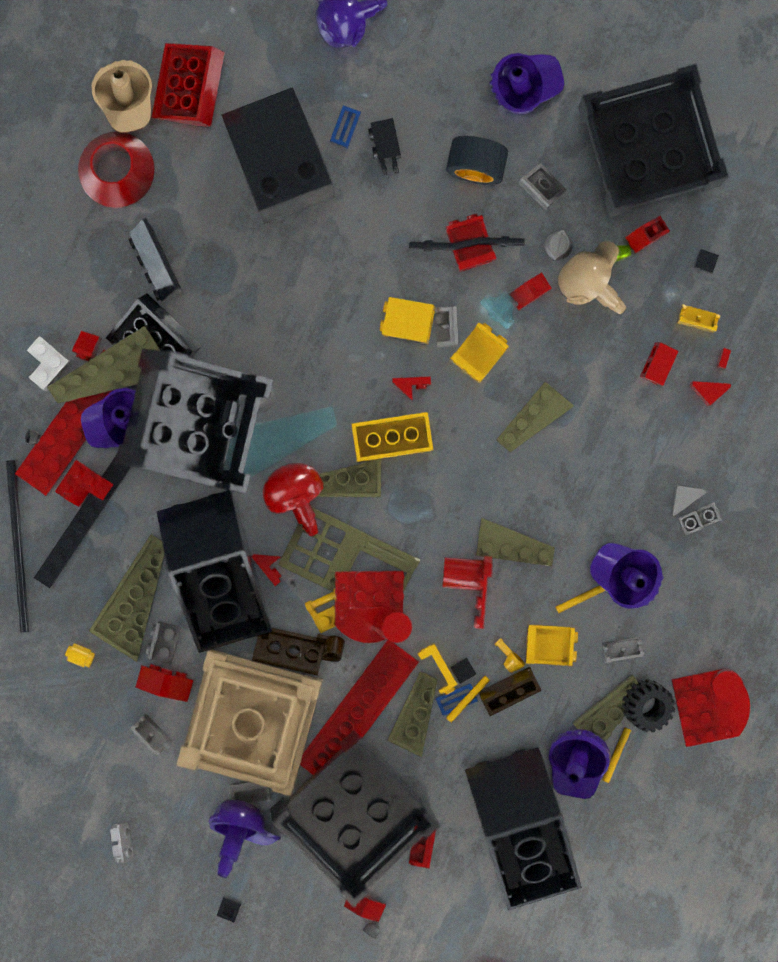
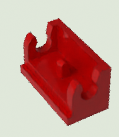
[640,342,679,386]
[408,825,436,869]

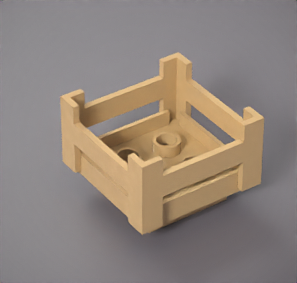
[177,649,323,796]

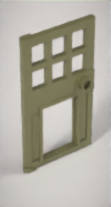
[278,507,421,592]

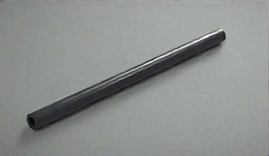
[6,460,29,633]

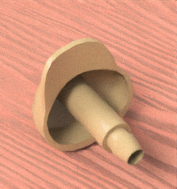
[92,60,153,133]
[558,241,626,314]

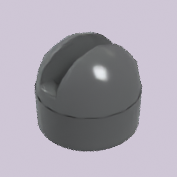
[25,429,41,445]
[363,923,379,939]

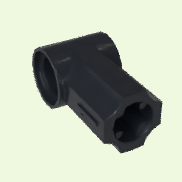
[213,400,240,439]

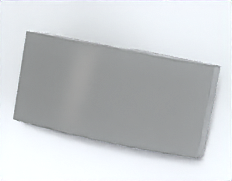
[678,502,722,536]

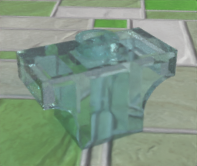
[479,291,519,330]

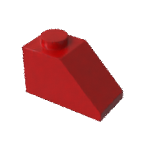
[625,216,670,253]
[508,272,552,311]

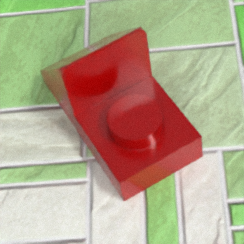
[392,376,431,401]
[251,554,282,586]

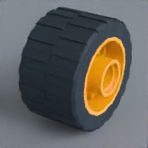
[446,136,509,185]

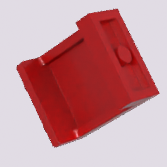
[446,213,496,272]

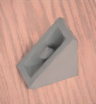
[671,485,706,516]

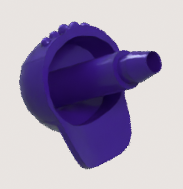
[315,0,388,48]
[490,53,565,115]
[81,388,136,448]
[590,543,664,609]
[548,729,610,799]
[208,799,281,878]

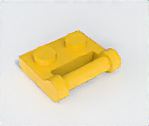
[305,589,335,634]

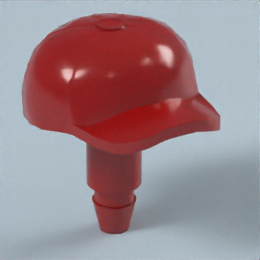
[263,463,324,536]

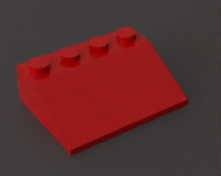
[151,43,225,127]

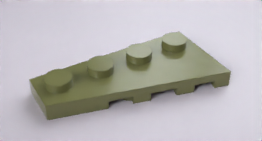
[496,382,574,452]
[317,459,381,497]
[476,518,555,566]
[387,671,438,757]
[573,675,638,741]

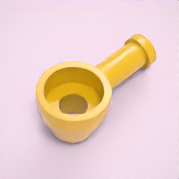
[494,638,525,673]

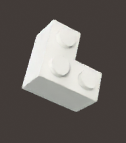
[27,336,71,392]

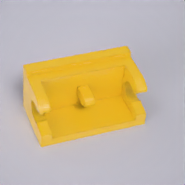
[677,304,720,333]

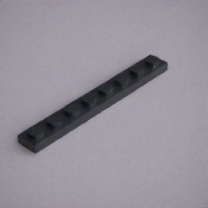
[34,454,132,589]

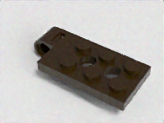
[252,628,345,676]

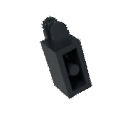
[368,118,401,176]

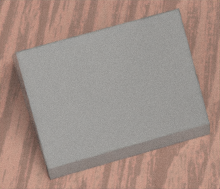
[519,163,567,211]

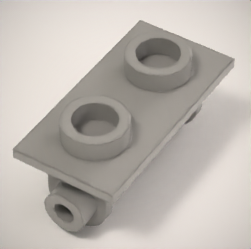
[110,822,133,863]

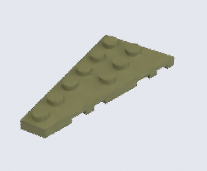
[47,326,160,404]
[89,534,165,662]

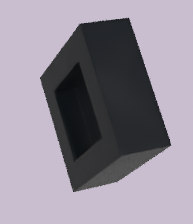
[694,249,719,274]
[450,657,476,684]
[216,897,241,923]

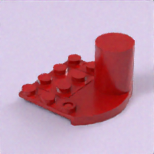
[442,555,492,629]
[334,571,412,643]
[672,669,750,747]

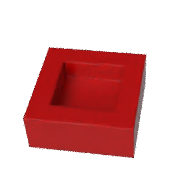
[716,348,731,370]

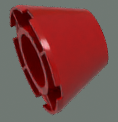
[78,132,155,208]

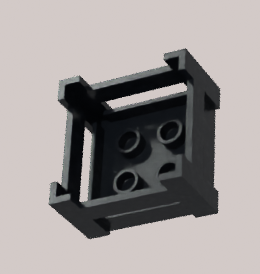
[578,64,729,218]
[115,349,273,494]
[269,730,440,907]

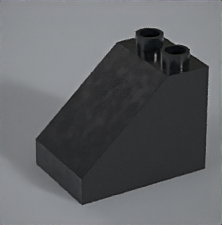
[221,87,335,224]
[156,490,272,653]
[465,747,582,911]

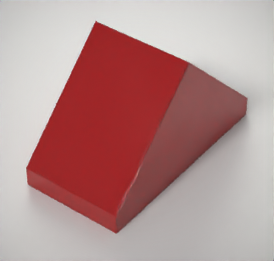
[690,381,731,406]
[344,895,386,922]

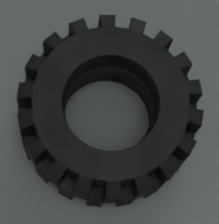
[622,679,675,732]

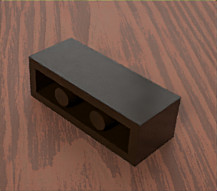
[479,667,542,716]

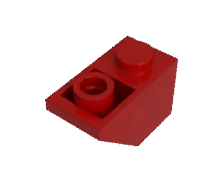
[72,331,102,361]

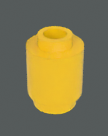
[65,643,95,668]

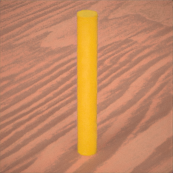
[555,585,606,614]
[446,676,491,723]
[602,727,631,783]

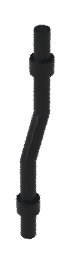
[409,236,525,252]

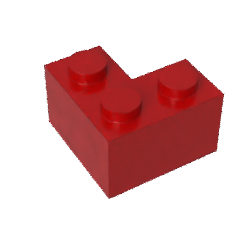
[55,460,113,507]
[135,664,194,702]

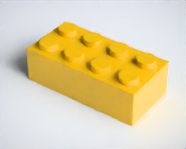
[351,412,433,463]

